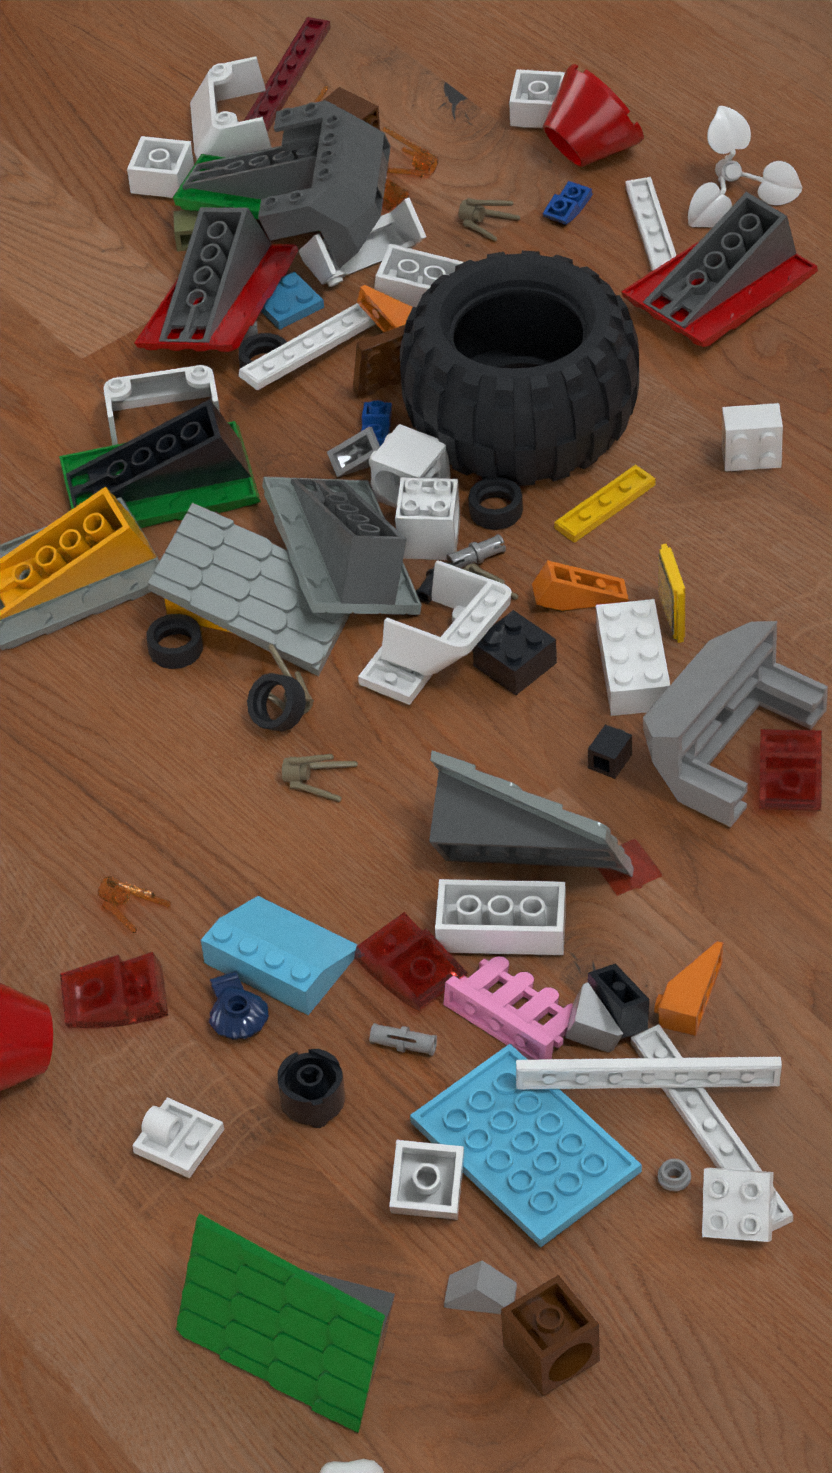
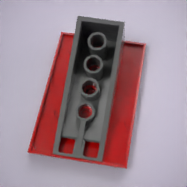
[621,192,818,347]
[134,207,299,352]

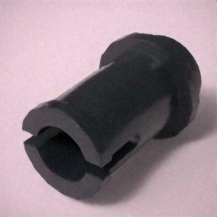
[416,567,434,604]

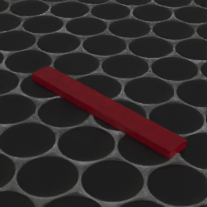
[244,17,331,133]

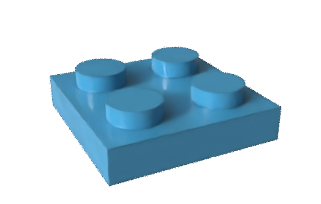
[261,271,324,330]

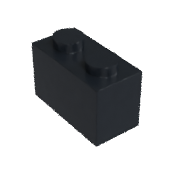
[587,963,650,1039]

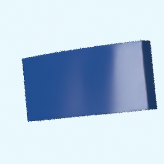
[542,181,593,224]
[361,400,392,446]

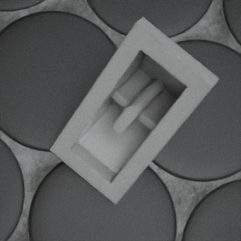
[327,427,380,477]
[565,983,623,1052]
[444,1260,517,1314]

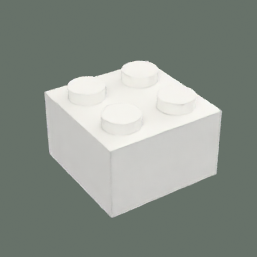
[509,69,565,128]
[127,136,194,198]
[722,403,783,471]
[389,1140,464,1220]

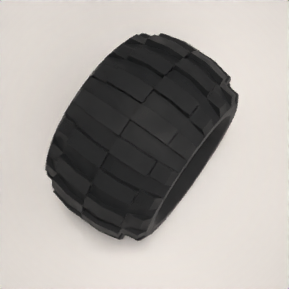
[400,250,639,486]

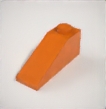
[357,285,413,332]
[532,560,629,611]
[654,941,723,1036]

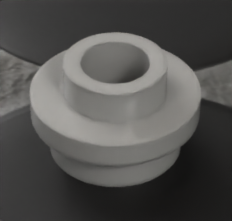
[658,1159,691,1191]

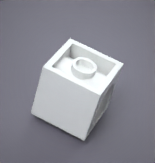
[369,424,450,508]
[395,477,460,560]

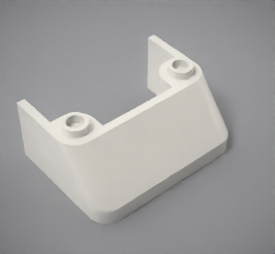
[190,56,272,160]
[299,198,426,287]
[104,365,220,445]
[381,560,512,675]

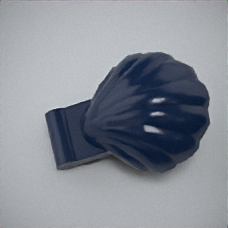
[209,971,269,1040]

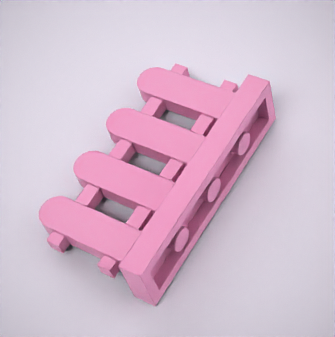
[443,956,573,1060]

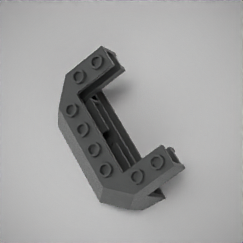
[258,100,391,269]

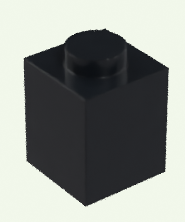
[588,724,632,779]

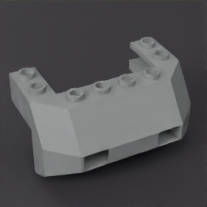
[643,621,828,827]

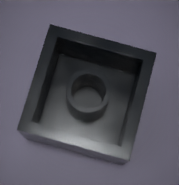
[473,610,557,695]

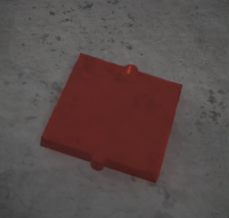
[597,839,662,896]

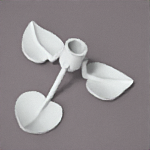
[688,106,802,228]

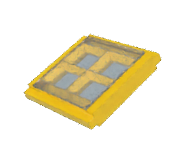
[658,544,685,643]

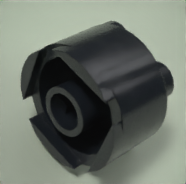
[278,1049,346,1128]

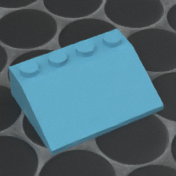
[201,896,362,1015]

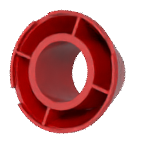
[543,64,644,167]
[0,983,53,1091]

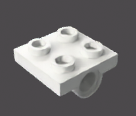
[358,646,433,705]
[132,1097,224,1178]
[702,1168,777,1242]

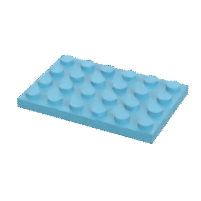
[410,1044,642,1247]

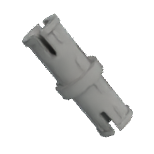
[446,534,506,568]
[369,1023,437,1056]

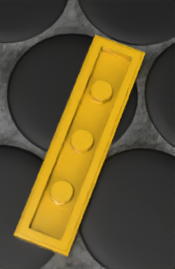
[554,464,656,543]

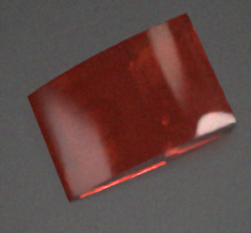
[759,729,822,811]
[354,912,468,1011]
[60,952,169,1029]

